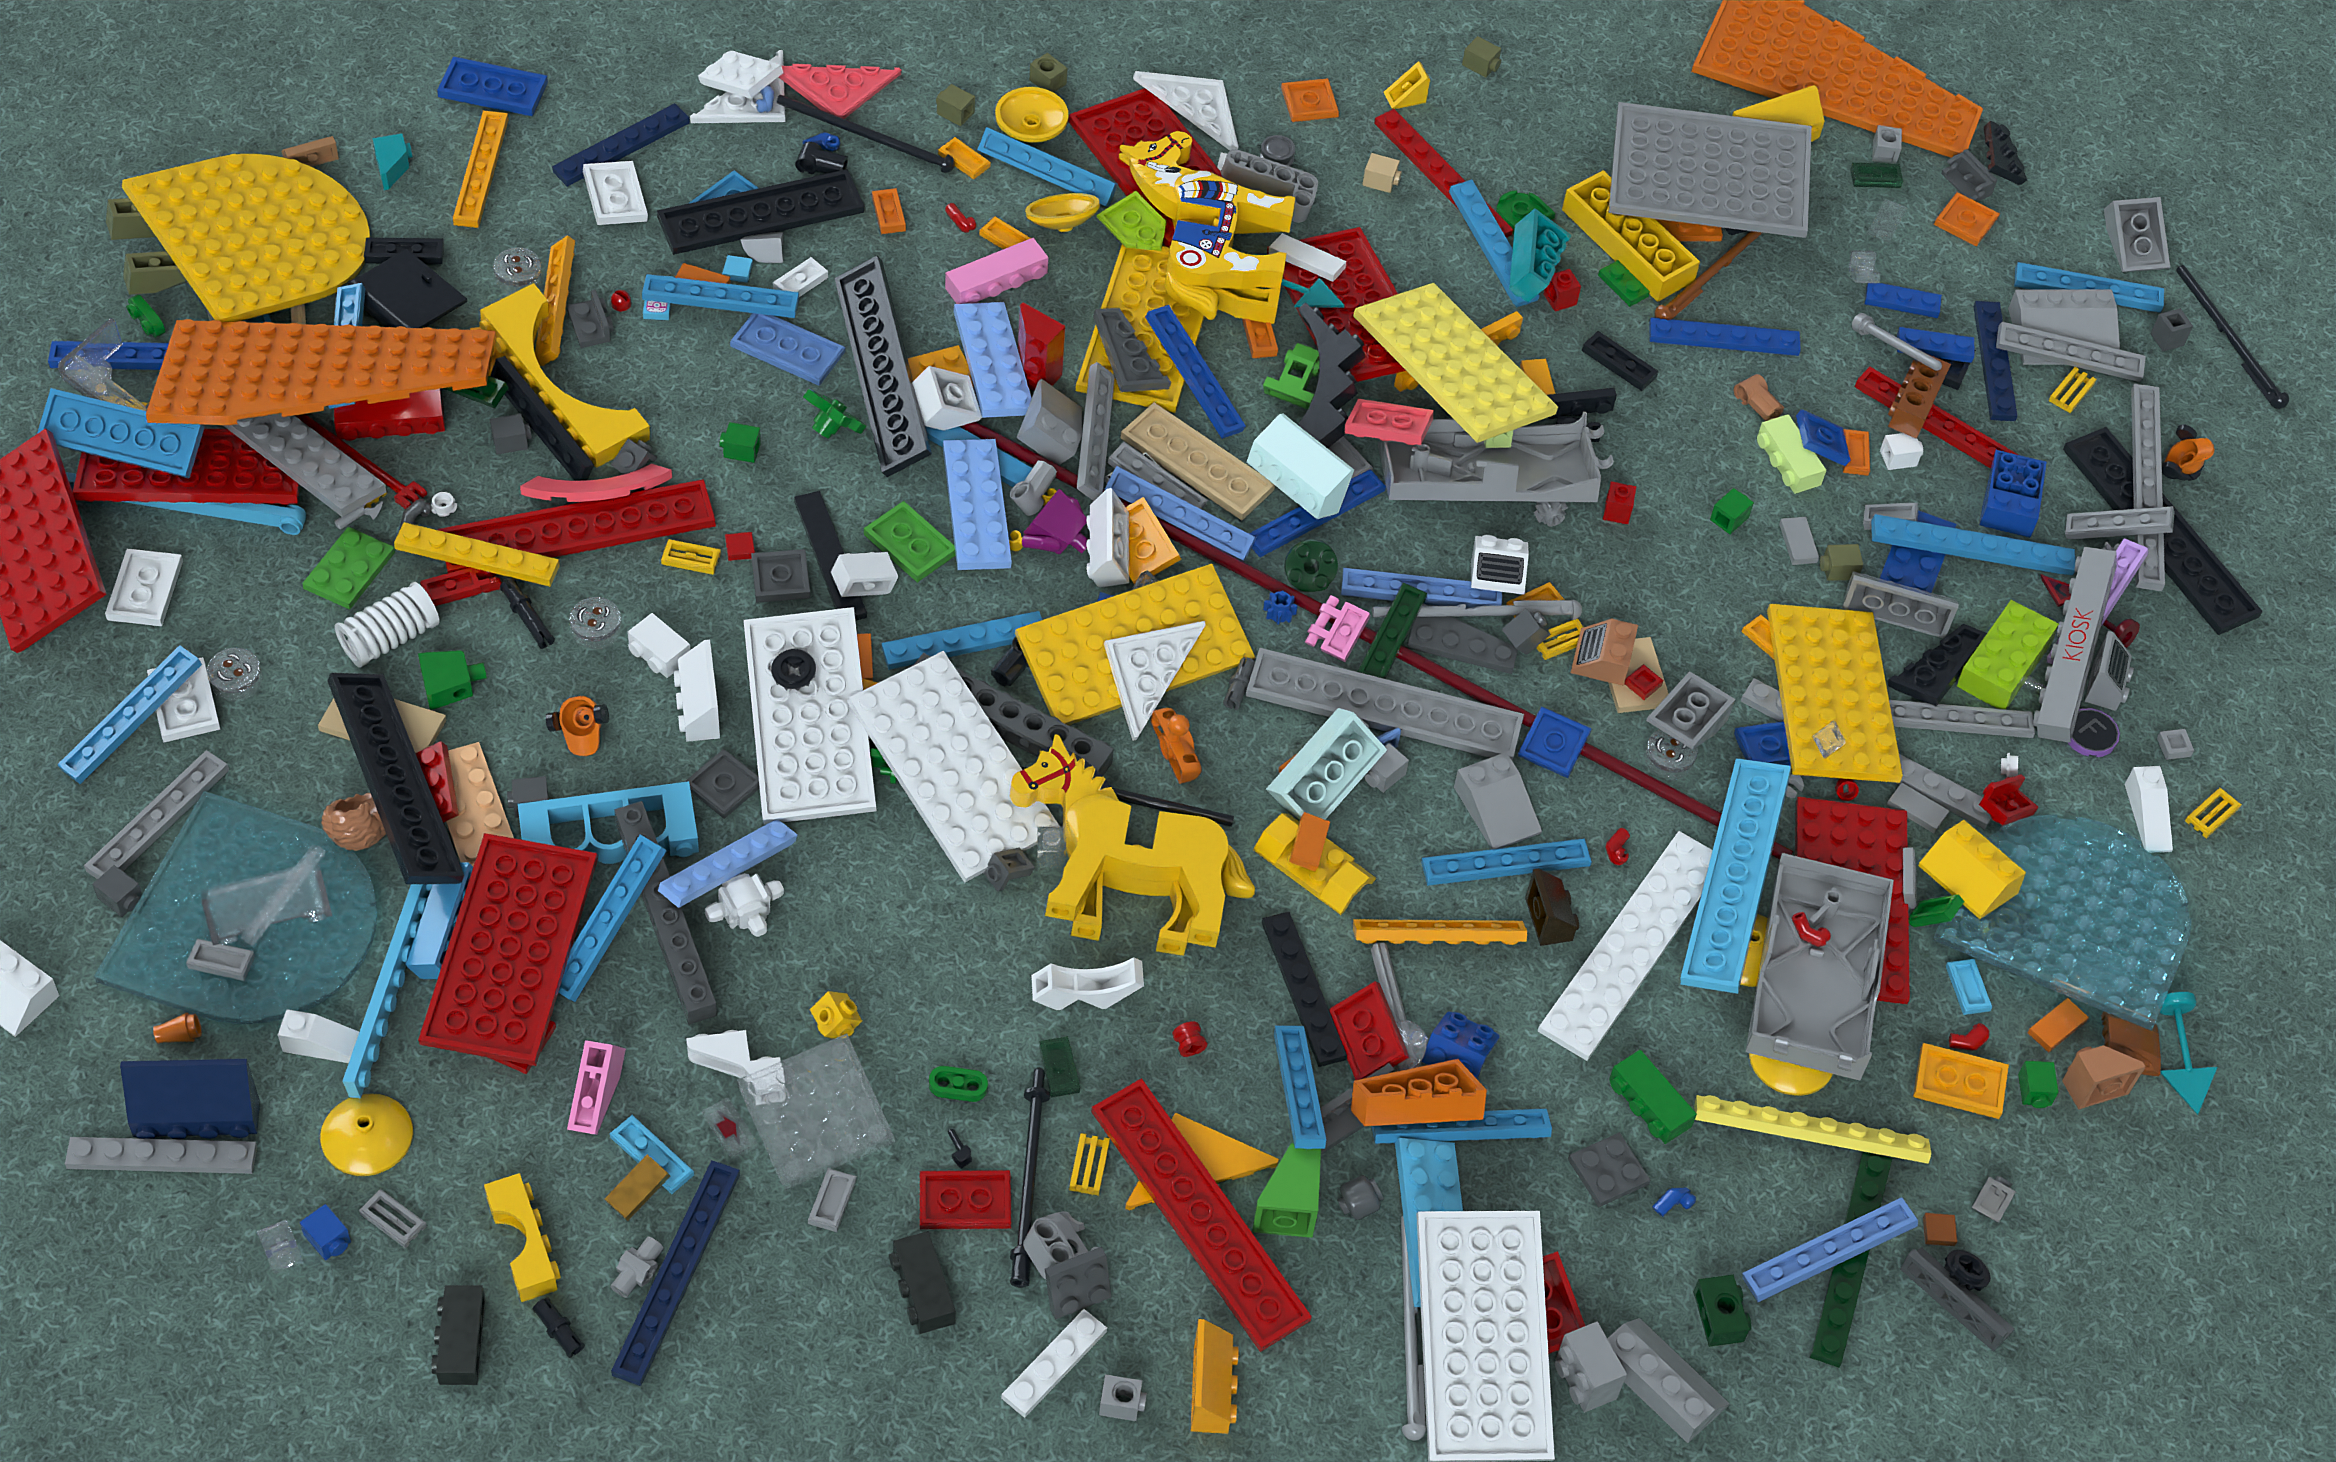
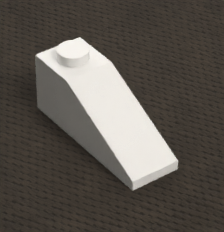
[2125,766,2173,853]
[278,1010,359,1063]

